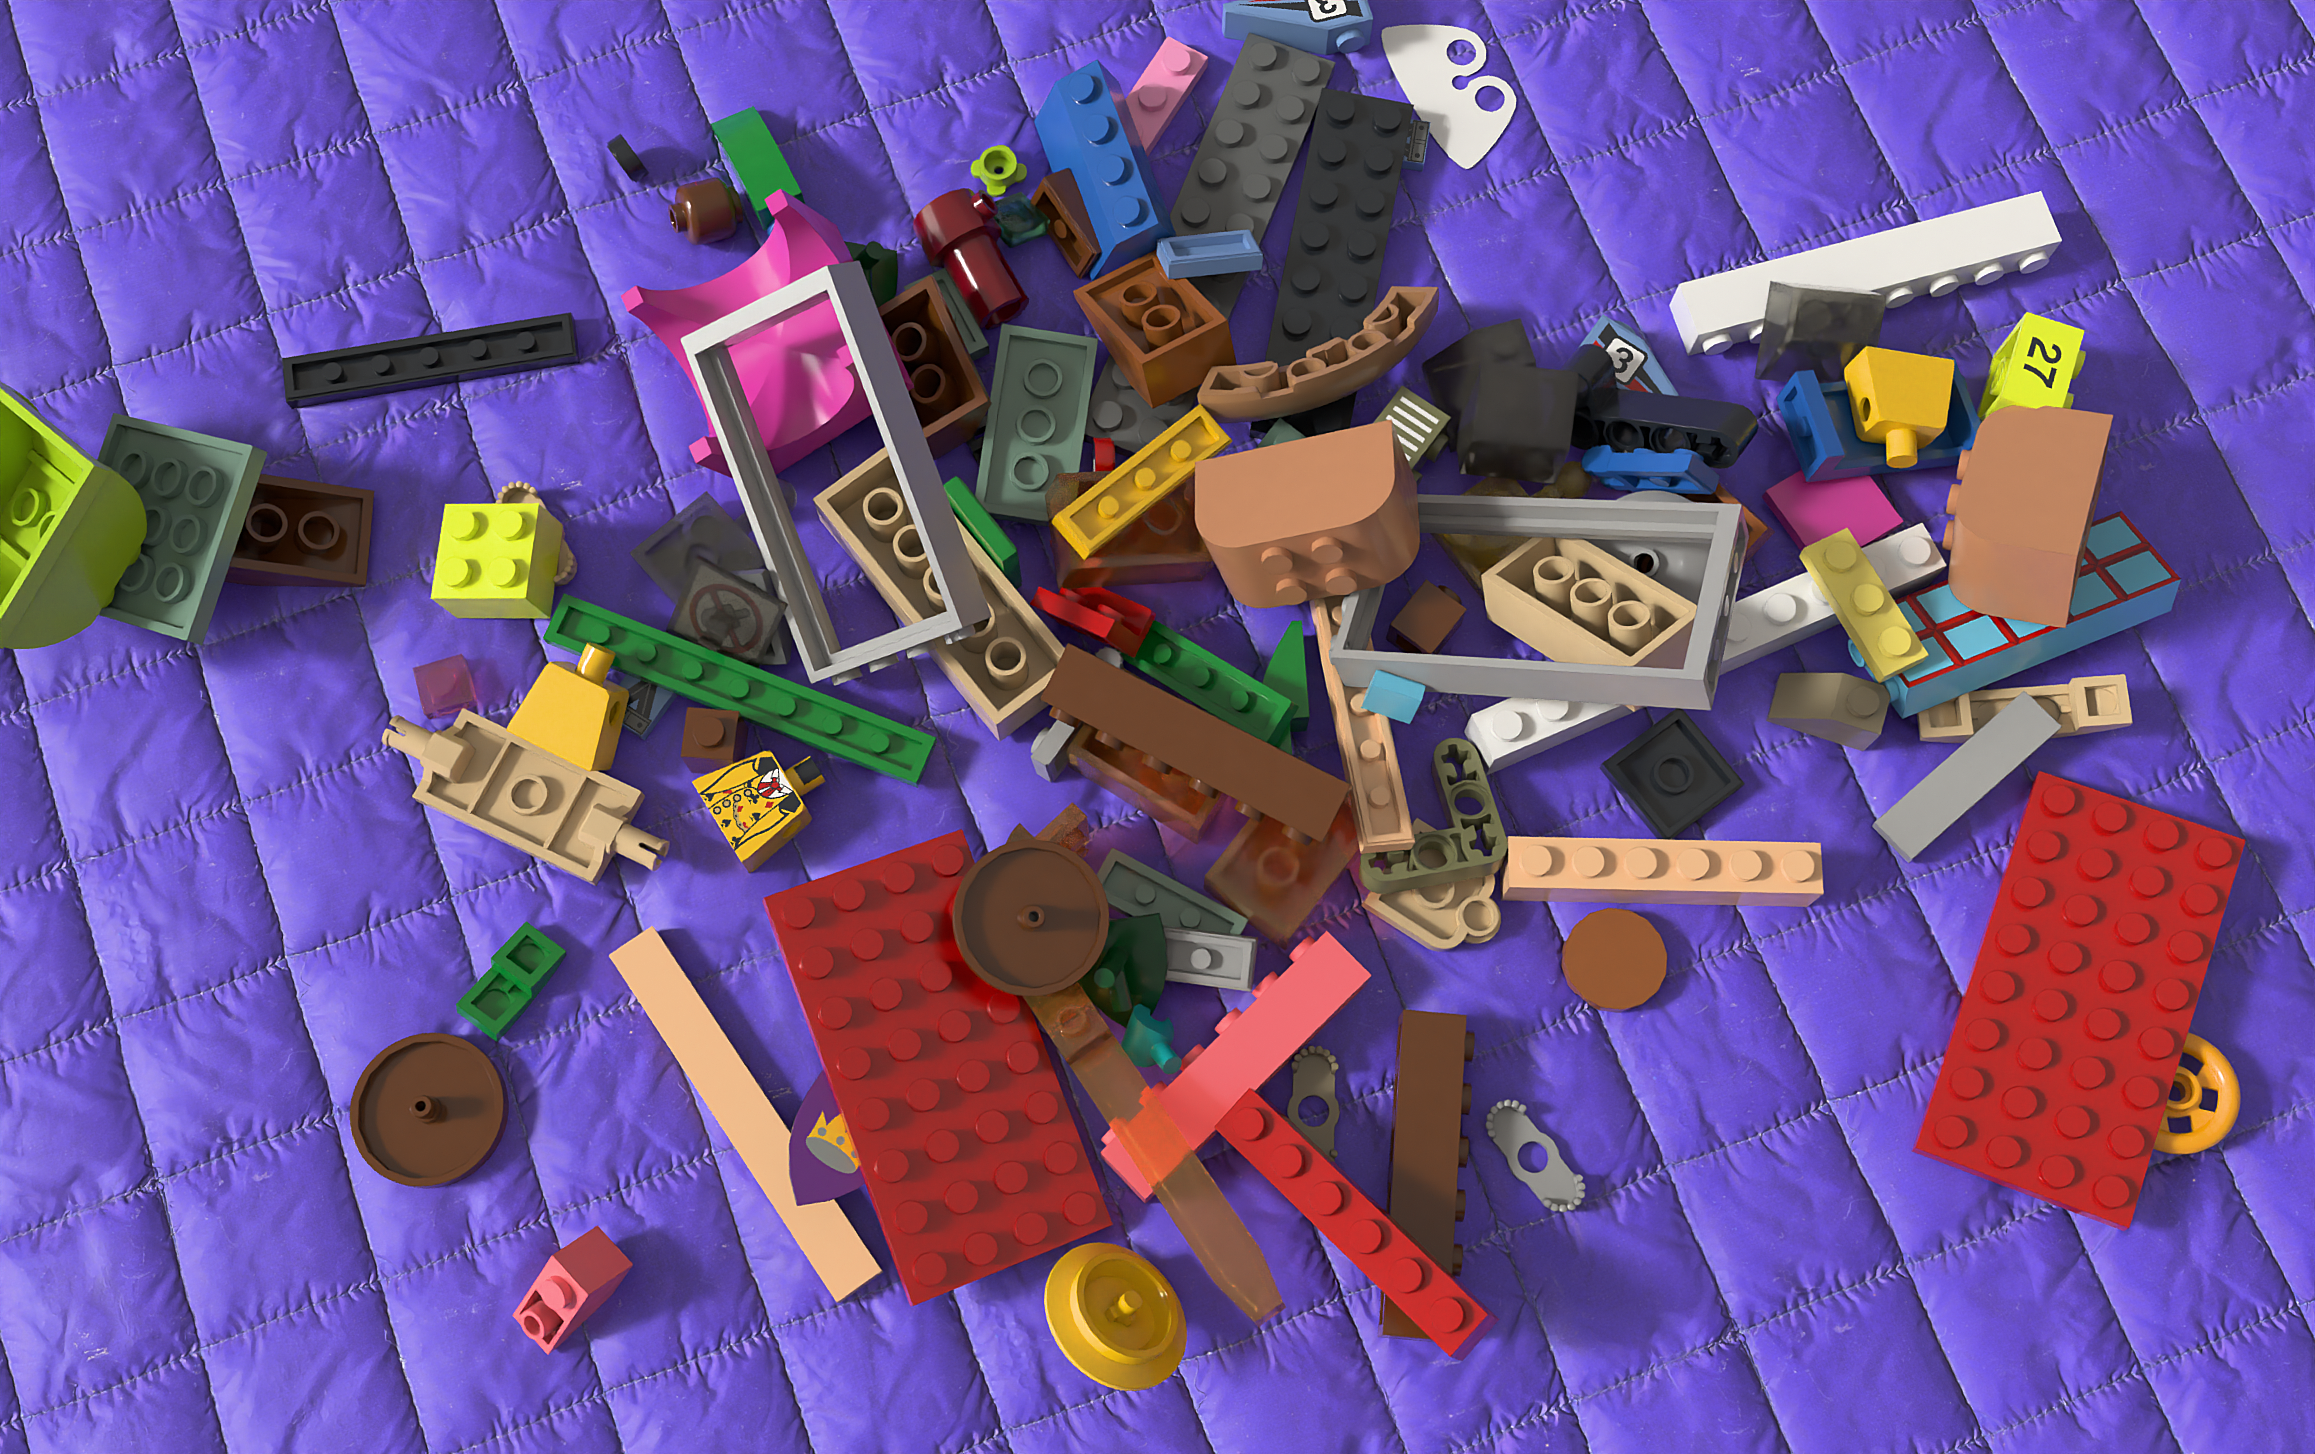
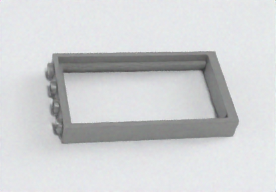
[680,261,992,686]
[1329,494,1749,710]

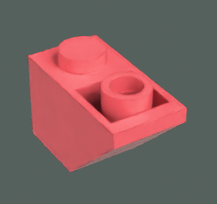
[512,1225,633,1355]

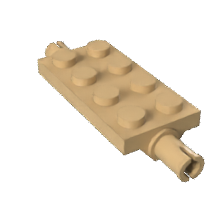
[382,708,670,886]

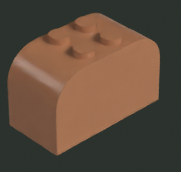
[1942,405,2113,628]
[1195,419,1420,608]

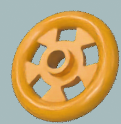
[2153,1032,2241,1155]

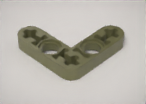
[1358,738,1508,894]

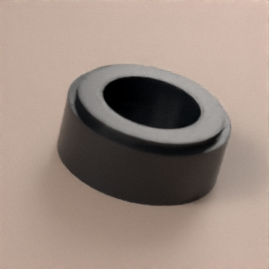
[607,133,649,183]

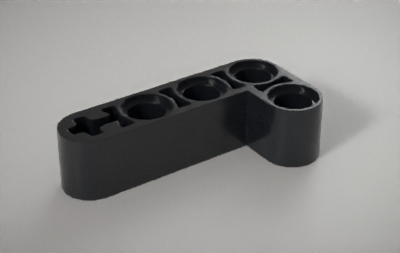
[1552,344,1758,469]

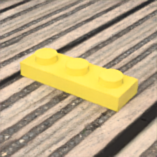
[1799,528,1929,683]

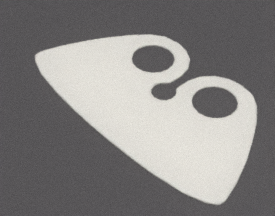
[1381,25,1516,169]

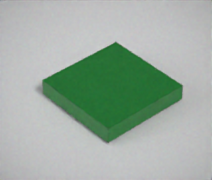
[943,476,1022,590]

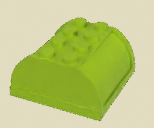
[0,381,147,649]

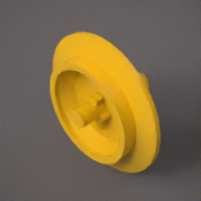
[1044,1242,1187,1391]

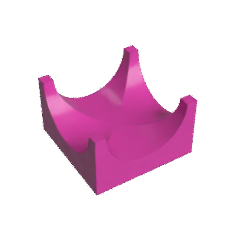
[621,188,914,478]

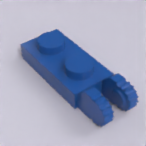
[1580,445,1720,494]

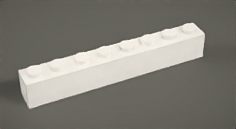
[1669,191,2062,356]

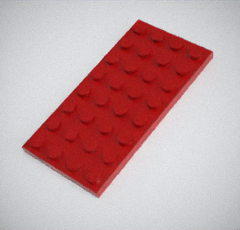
[1912,771,2246,1231]
[762,829,1113,1307]

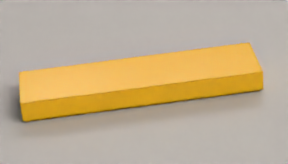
[1051,404,1233,561]

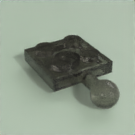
[629,478,797,613]

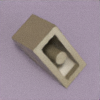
[1766,673,1891,751]

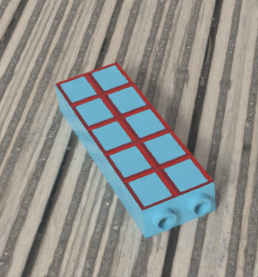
[1848,511,2181,719]

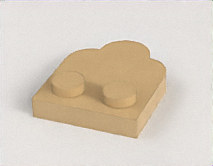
[1361,818,1501,952]

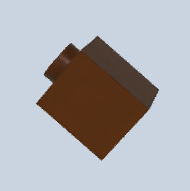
[1386,579,1467,655]
[681,707,749,774]

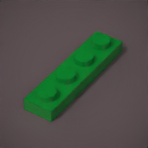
[1117,620,1299,746]

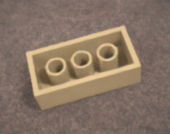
[1481,537,1697,712]

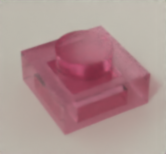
[413,654,478,720]

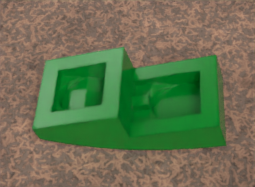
[456,922,567,1043]

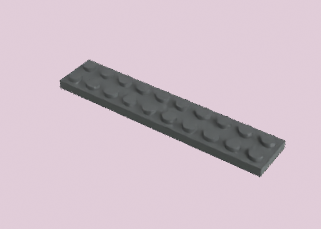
[1083,33,1336,458]

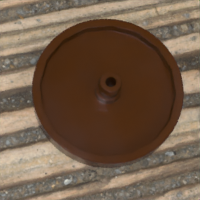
[952,840,1109,996]
[350,1033,509,1189]

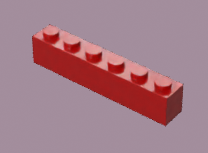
[1214,1088,1499,1361]

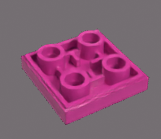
[1762,469,1904,552]

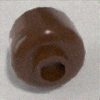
[668,177,743,245]

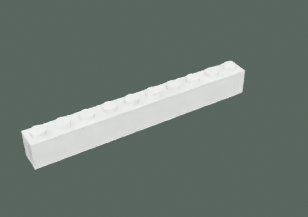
[1464,522,1947,776]

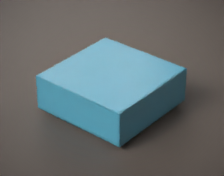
[1361,670,1426,724]

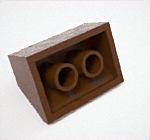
[877,275,992,461]

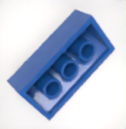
[1034,59,1177,281]

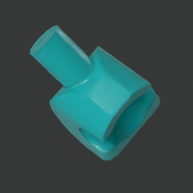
[1118,1004,1182,1075]

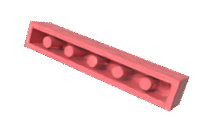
[1100,931,1372,1204]

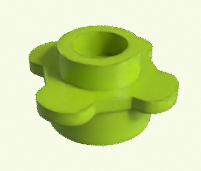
[971,145,1027,197]

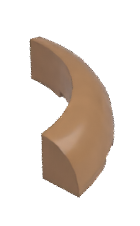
[1197,286,1439,423]

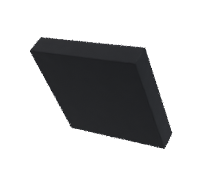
[1599,708,1745,840]

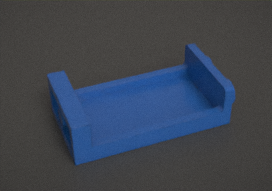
[1776,357,1982,482]

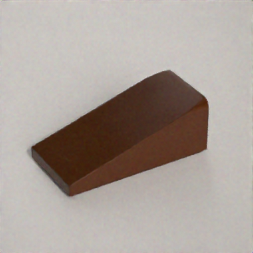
[1028,168,1102,279]

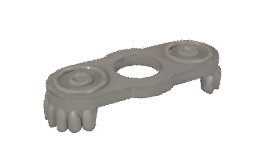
[1485,1099,1585,1213]

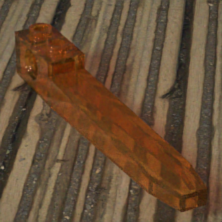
[1023,982,1286,1327]

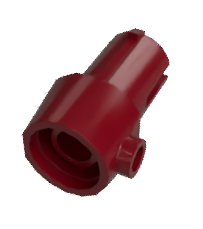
[913,188,1029,330]

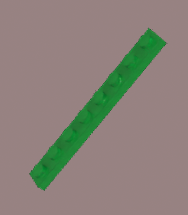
[543,593,937,788]

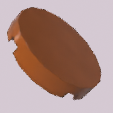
[1561,908,1667,1013]

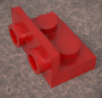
[1030,578,1156,658]

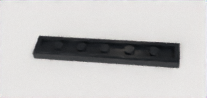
[282,312,580,409]

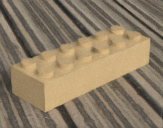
[813,446,1065,742]

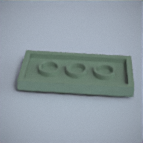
[975,324,1098,528]

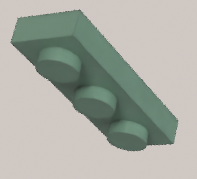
[1097,847,1249,935]

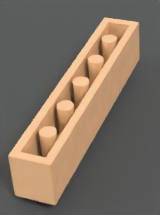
[1500,836,1824,907]

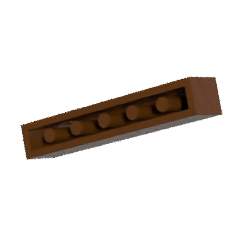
[1040,643,1353,847]
[1378,1009,1475,1342]

